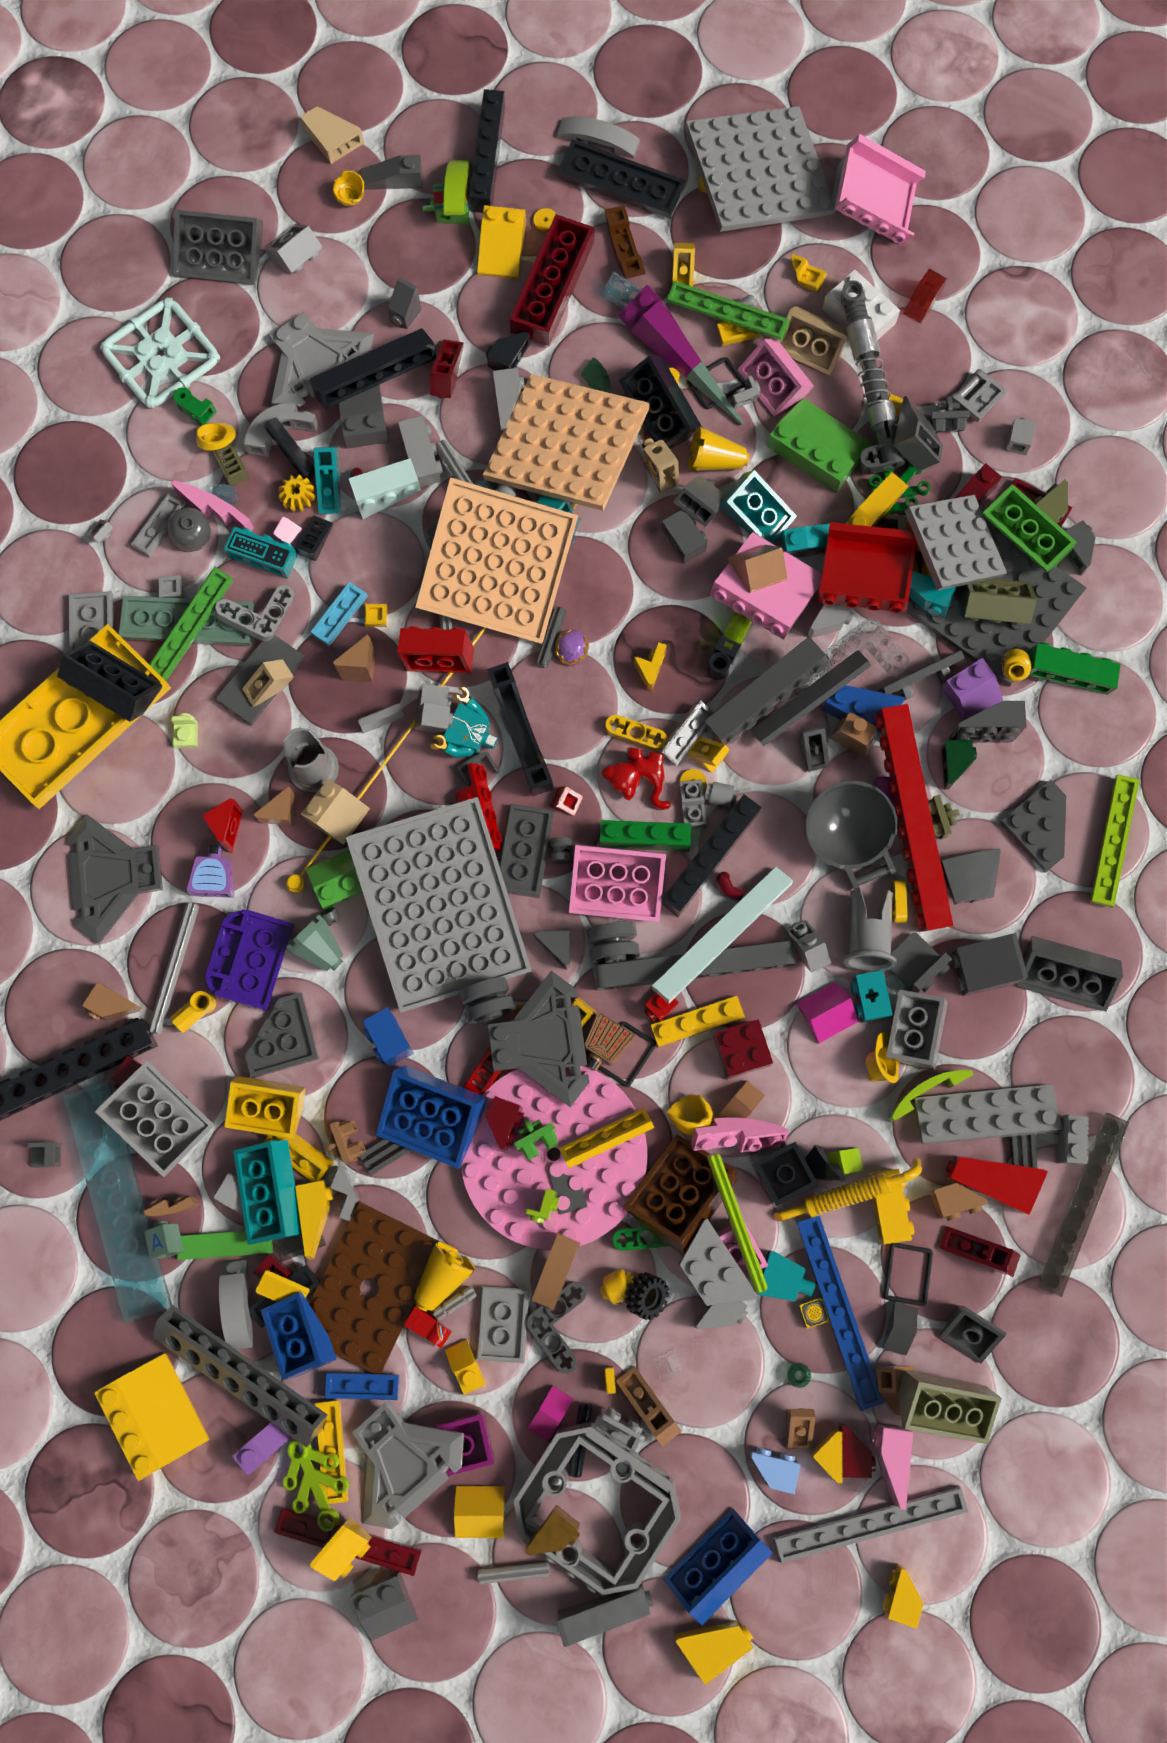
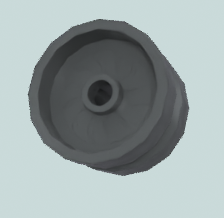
[586,922,640,964]
[458,977,516,1025]

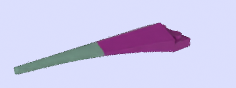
[618,285,743,424]

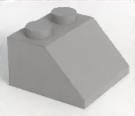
[264,224,323,273]

